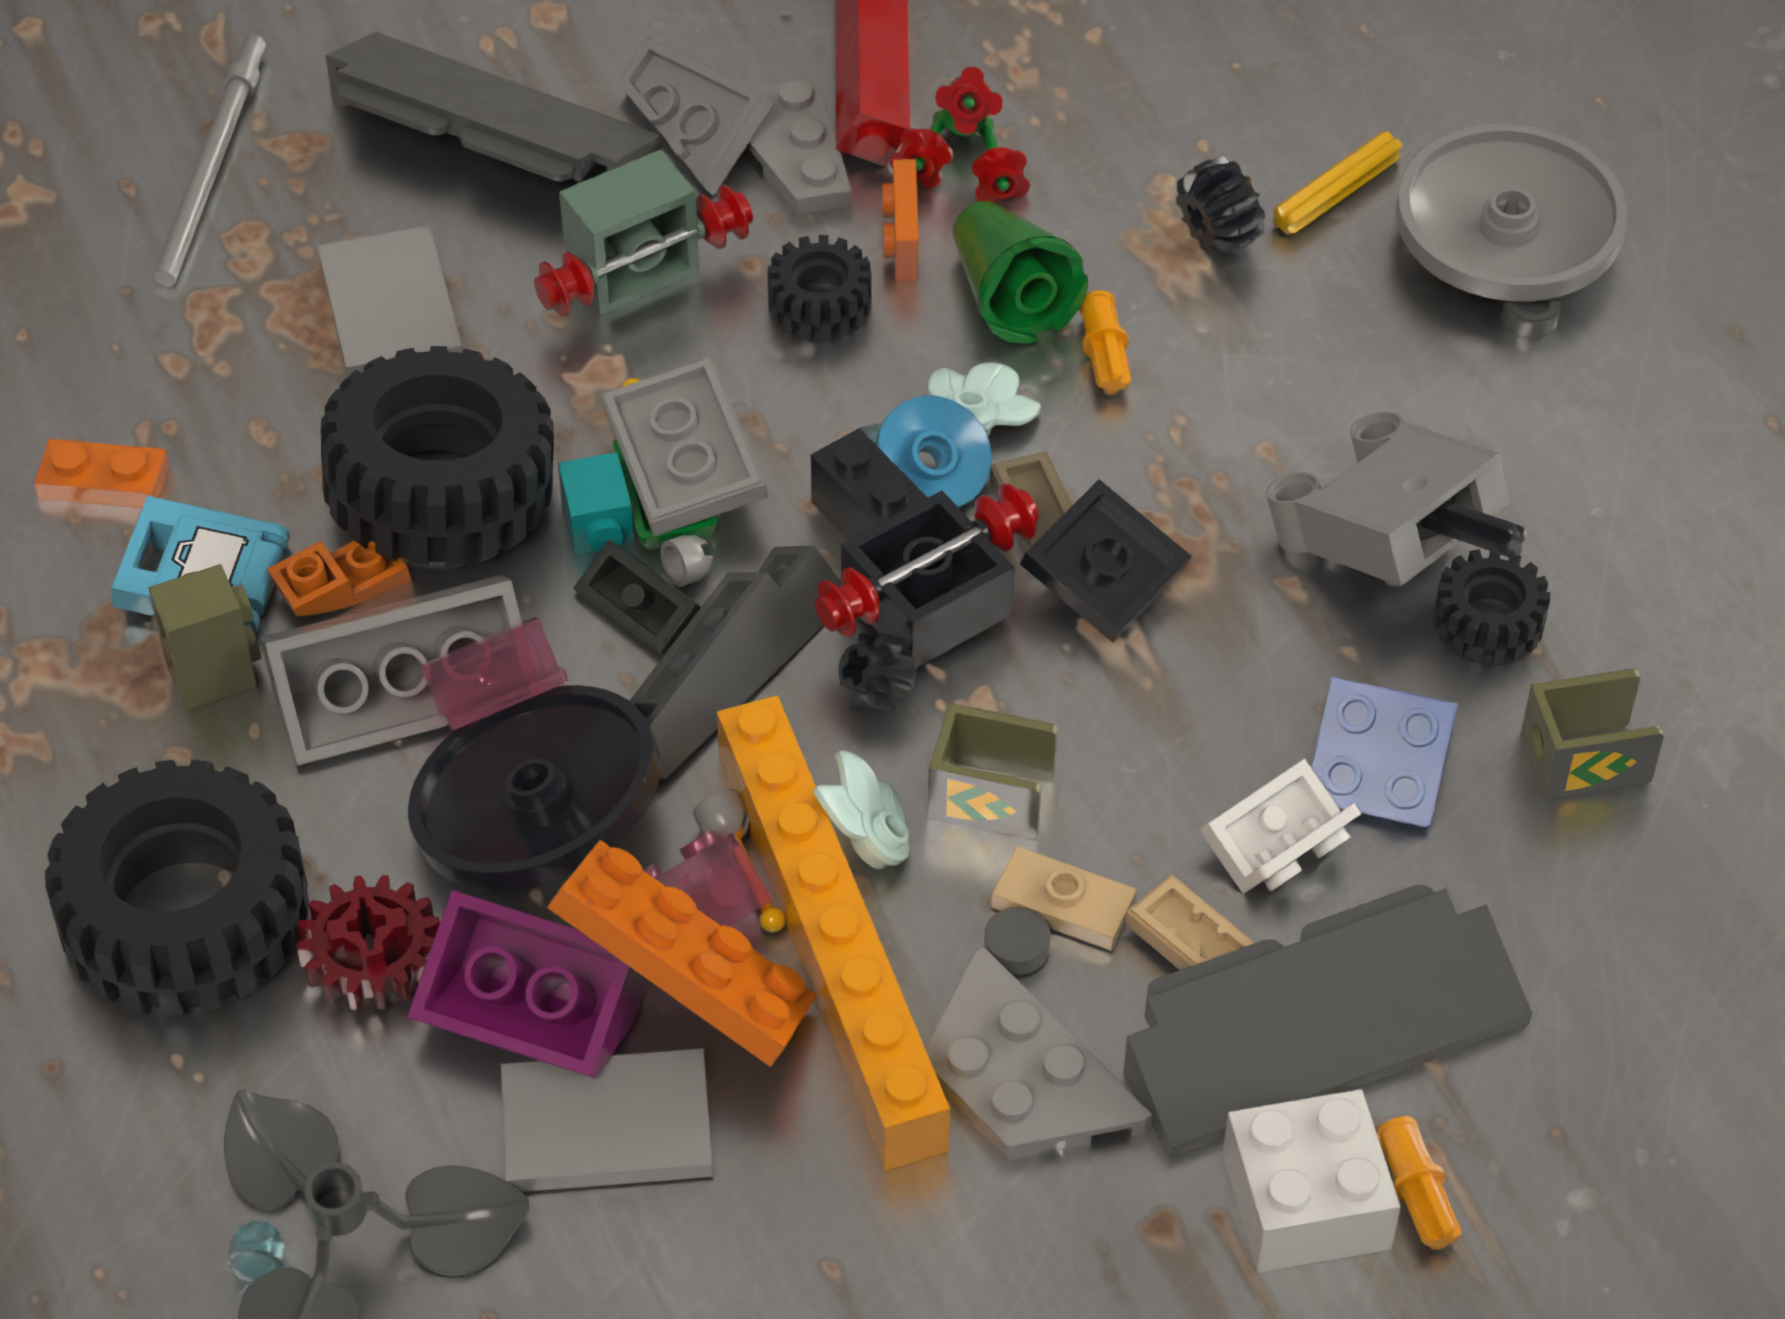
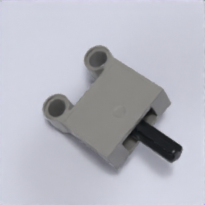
[1266,412,1527,587]

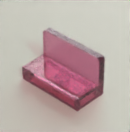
[419,617,569,730]

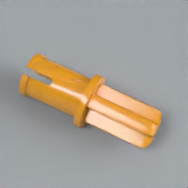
[1079,290,1131,395]
[1377,1116,1461,1250]

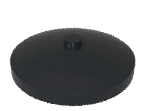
[408,685,661,890]

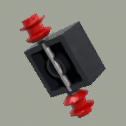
[814,483,1039,668]

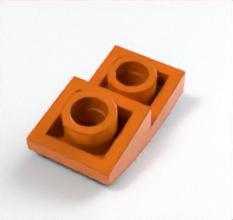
[267,541,412,616]

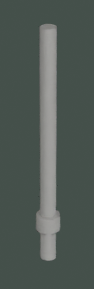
[153,34,266,287]

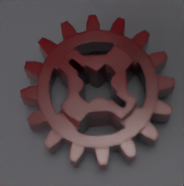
[296,875,440,1010]

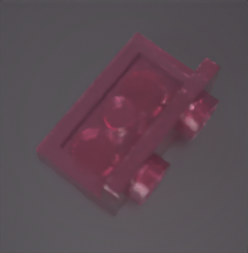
[643,830,773,926]

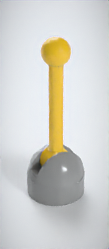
[693,789,786,933]

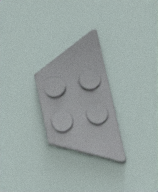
[925,946,1153,1161]

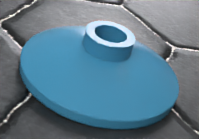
[876,395,992,508]

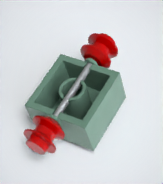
[534,149,753,317]

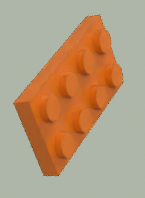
[547,840,817,1067]

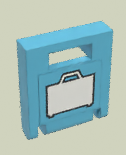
[111,496,290,634]

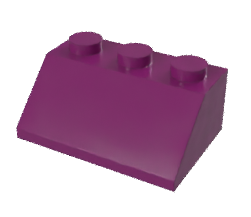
[407,890,649,1079]

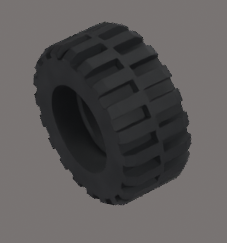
[320,346,554,568]
[45,759,309,1016]

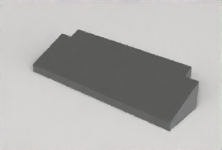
[326,32,662,182]
[1123,885,1532,1159]

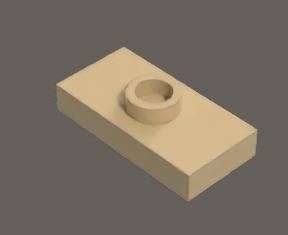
[991,846,1137,951]
[1125,875,1255,970]

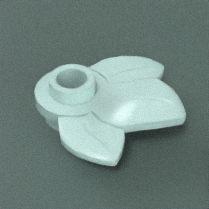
[927,363,1041,436]
[813,750,910,869]

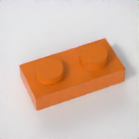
[882,159,919,281]
[34,439,169,508]

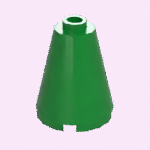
[953,201,1088,344]

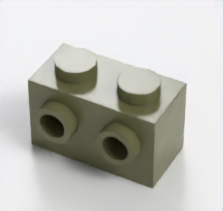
[148,564,261,711]

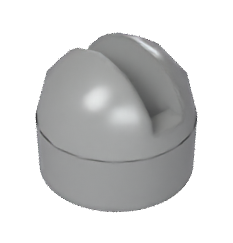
[661,535,713,587]

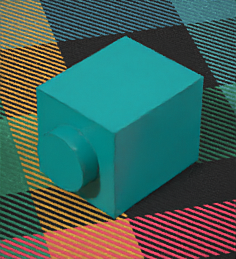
[558,452,634,556]

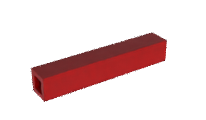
[835,0,910,166]

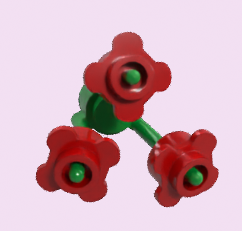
[890,66,1030,201]

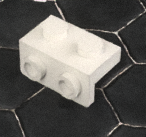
[1199,759,1361,894]

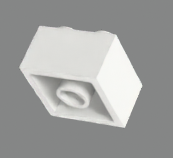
[1222,1089,1400,1273]

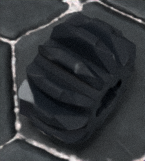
[1176,156,1265,258]

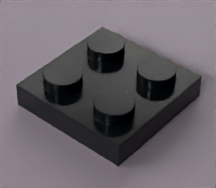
[1020,479,1192,643]

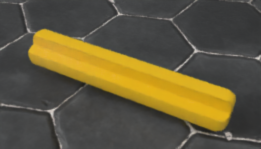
[1272,131,1402,235]

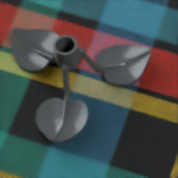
[224,1090,530,1319]

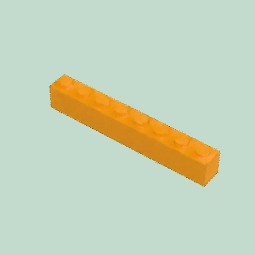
[717,695,950,1171]

